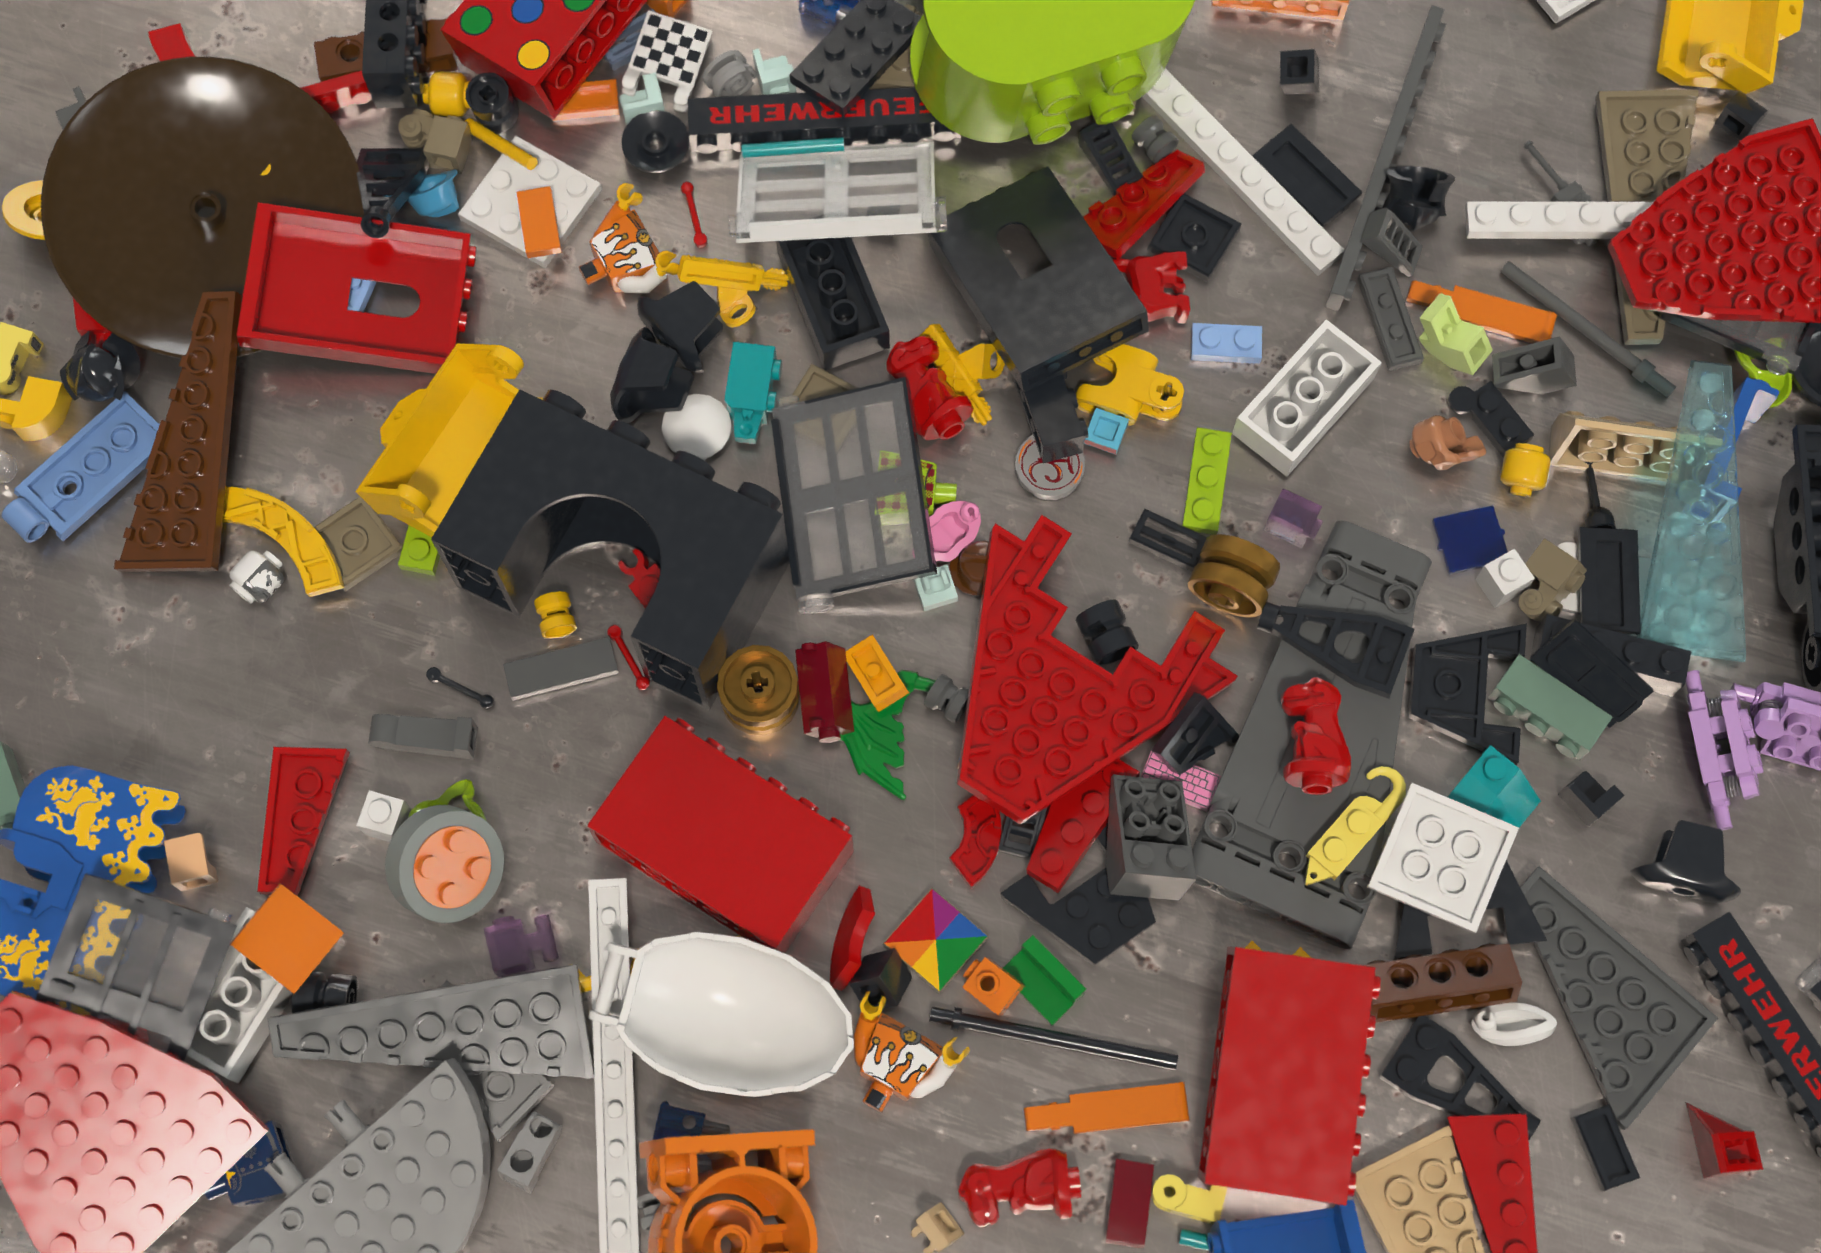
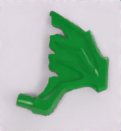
[839,670,936,801]

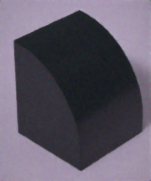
[1715,91,1768,141]

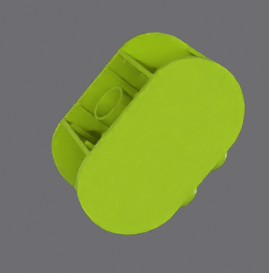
[910,0,1195,145]

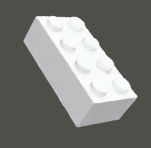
[1232,319,1382,477]
[162,907,292,1084]

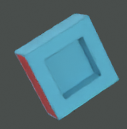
[1084,408,1129,455]

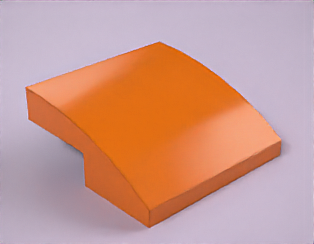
[230,883,344,994]

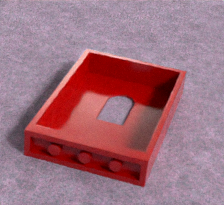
[236,202,477,374]

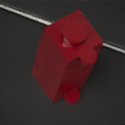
[795,641,854,743]

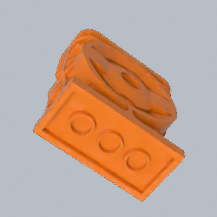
[639,1129,818,1253]

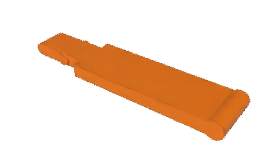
[1406,280,1557,344]
[1024,1082,1190,1134]

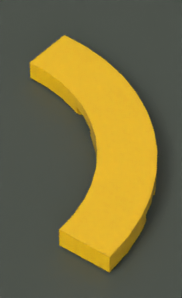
[223,486,345,597]

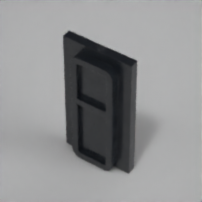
[1252,124,1362,227]
[1578,527,1641,634]
[1531,618,1654,728]

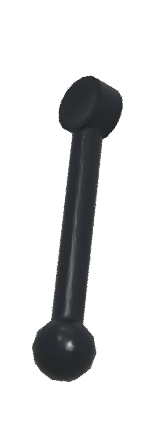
[426,667,494,709]

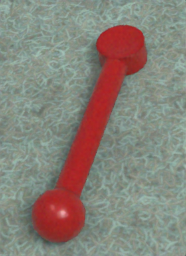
[680,182,708,248]
[607,625,650,690]

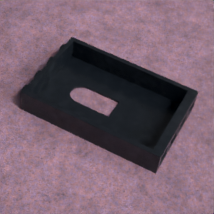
[927,166,1149,393]

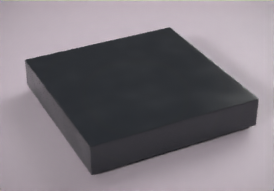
[1148,193,1242,282]

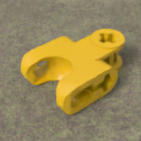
[1075,344,1184,426]

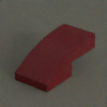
[1105,1159,1154,1249]

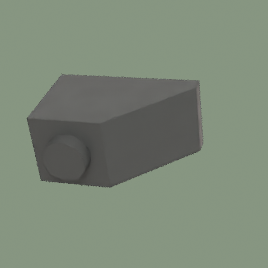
[1492,336,1577,394]

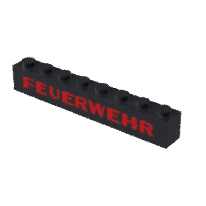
[687,87,961,154]
[1681,911,1821,1159]

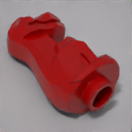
[886,336,974,441]
[1281,677,1351,795]
[958,1148,1082,1228]

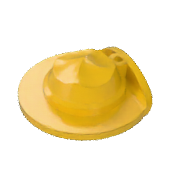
[2,180,45,240]

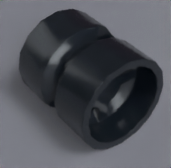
[465,73,519,134]
[1075,599,1139,666]
[292,971,358,1013]

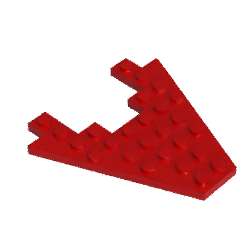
[957,515,1238,825]

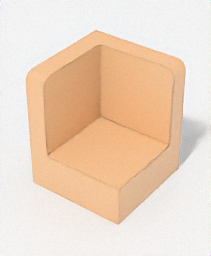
[164,833,218,891]

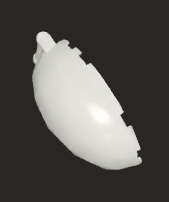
[588,932,854,1097]

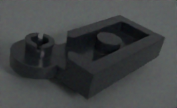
[1448,381,1534,458]

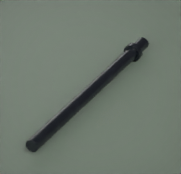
[929,1007,1178,1070]

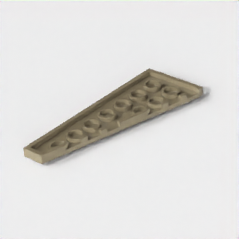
[1595,89,1699,345]

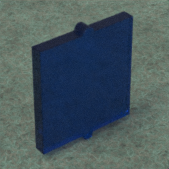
[1432,505,1508,575]

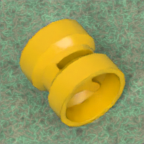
[534,591,577,639]

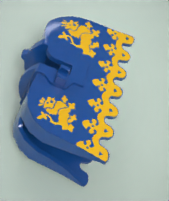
[0,765,186,1015]

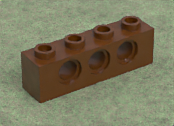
[314,19,459,82]
[1362,943,1522,1023]

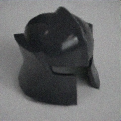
[1383,166,1455,231]
[60,331,141,402]

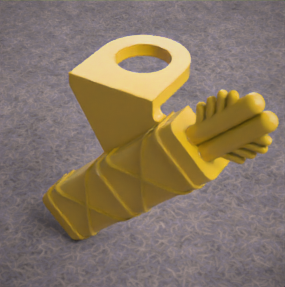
[677,255,788,327]
[918,324,1005,426]

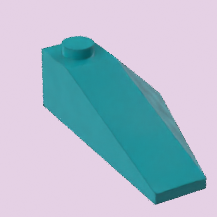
[1447,745,1541,828]

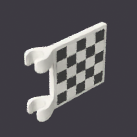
[622,10,712,113]

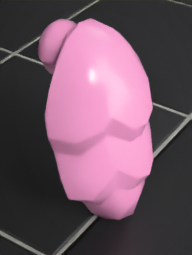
[913,501,981,562]

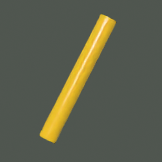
[465,118,537,170]

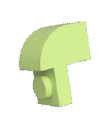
[1419,293,1493,375]

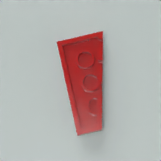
[1083,149,1205,260]
[257,747,350,896]
[1026,759,1140,893]
[1447,1113,1538,1253]

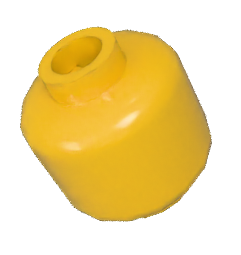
[422,72,471,117]
[1500,443,1551,497]

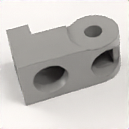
[497,1111,562,1194]

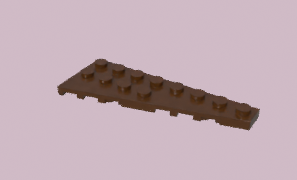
[114,291,242,572]

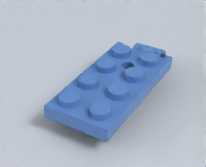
[1,391,160,543]

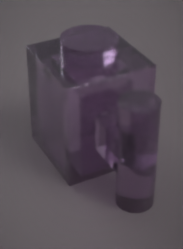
[483,914,559,977]

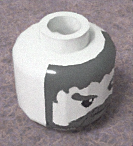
[229,550,284,604]

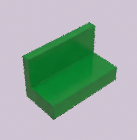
[1003,935,1086,1026]

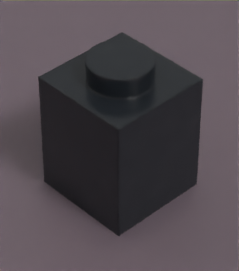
[1280,49,1319,95]

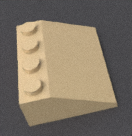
[1549,411,1722,485]

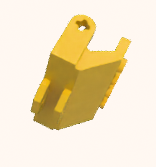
[1656,0,1804,94]
[355,343,544,537]

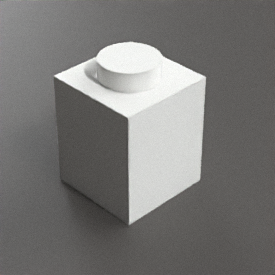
[1475,549,1535,608]
[356,790,411,842]

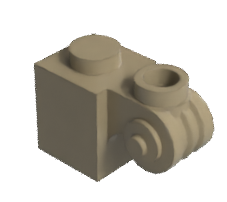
[398,109,473,174]
[1519,538,1587,621]

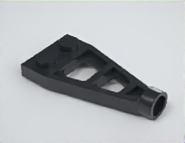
[357,148,429,238]
[1257,602,1415,699]
[1379,1016,1541,1140]

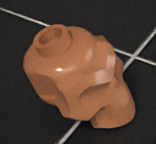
[1410,415,1487,470]

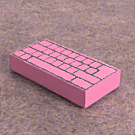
[1141,748,1221,812]

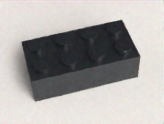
[776,211,890,370]

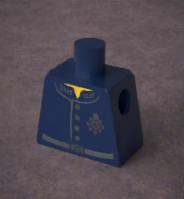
[205,1120,294,1207]

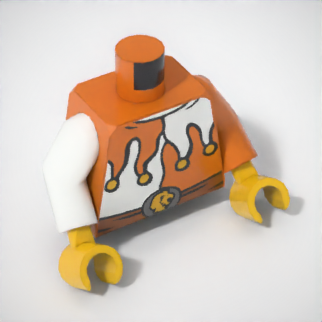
[579,183,679,294]
[854,991,970,1113]

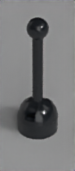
[1584,461,1616,529]

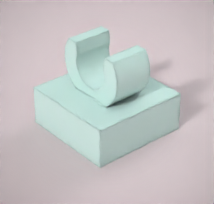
[913,565,958,611]

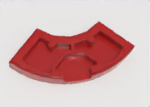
[949,795,1001,889]
[830,885,875,991]

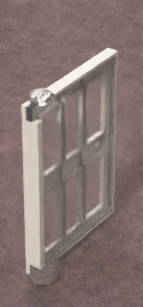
[728,141,947,243]

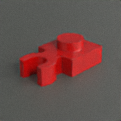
[618,548,661,609]

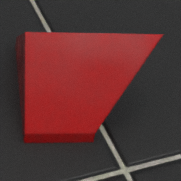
[1686,1102,1763,1179]

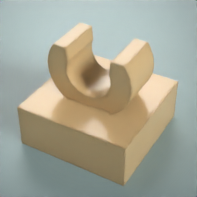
[911,1202,965,1253]

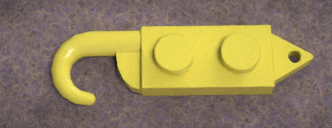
[1305,766,1406,886]

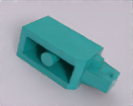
[724,342,782,444]

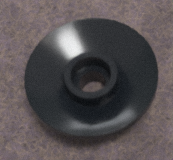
[621,110,690,173]

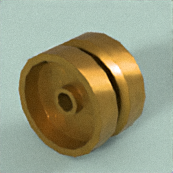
[1188,534,1280,618]
[717,645,800,736]

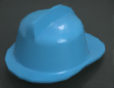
[384,170,459,218]

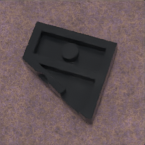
[1151,692,1240,775]

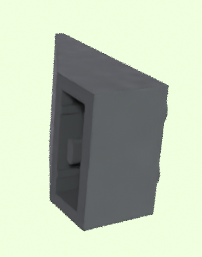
[1106,775,1196,901]

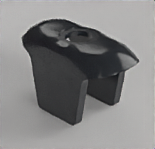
[637,281,723,374]
[610,327,694,423]
[1630,820,1741,903]

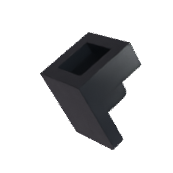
[1558,771,1625,827]
[849,948,912,1009]

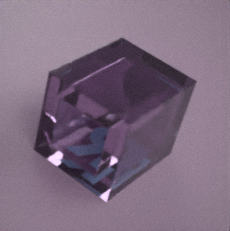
[1264,488,1323,548]

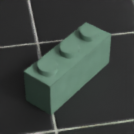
[1488,654,1613,760]

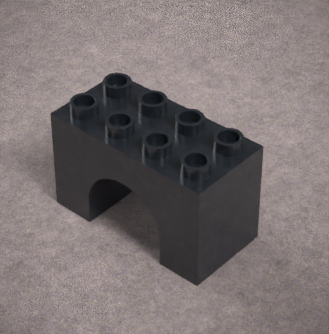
[431,389,790,710]

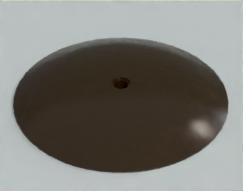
[41,57,364,358]

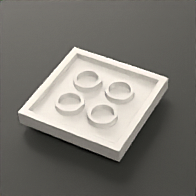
[458,136,602,268]
[1367,783,1519,933]

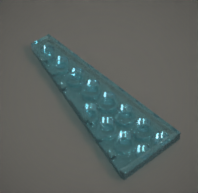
[1636,360,1746,662]

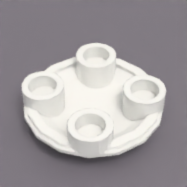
[661,394,732,461]

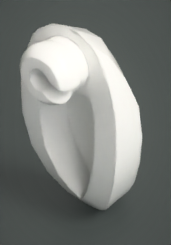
[1472,1002,1557,1046]

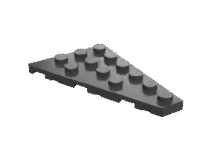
[1520,866,1718,1130]

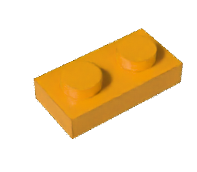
[845,634,909,712]

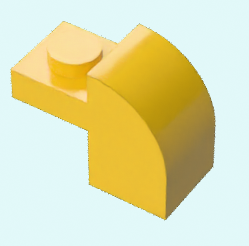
[0,376,72,441]

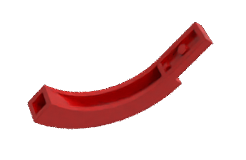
[148,23,372,113]

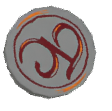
[1015,435,1085,500]

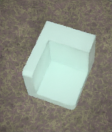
[752,49,796,95]
[620,73,665,125]

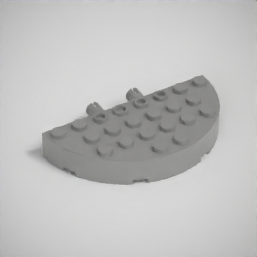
[226,1058,491,1253]

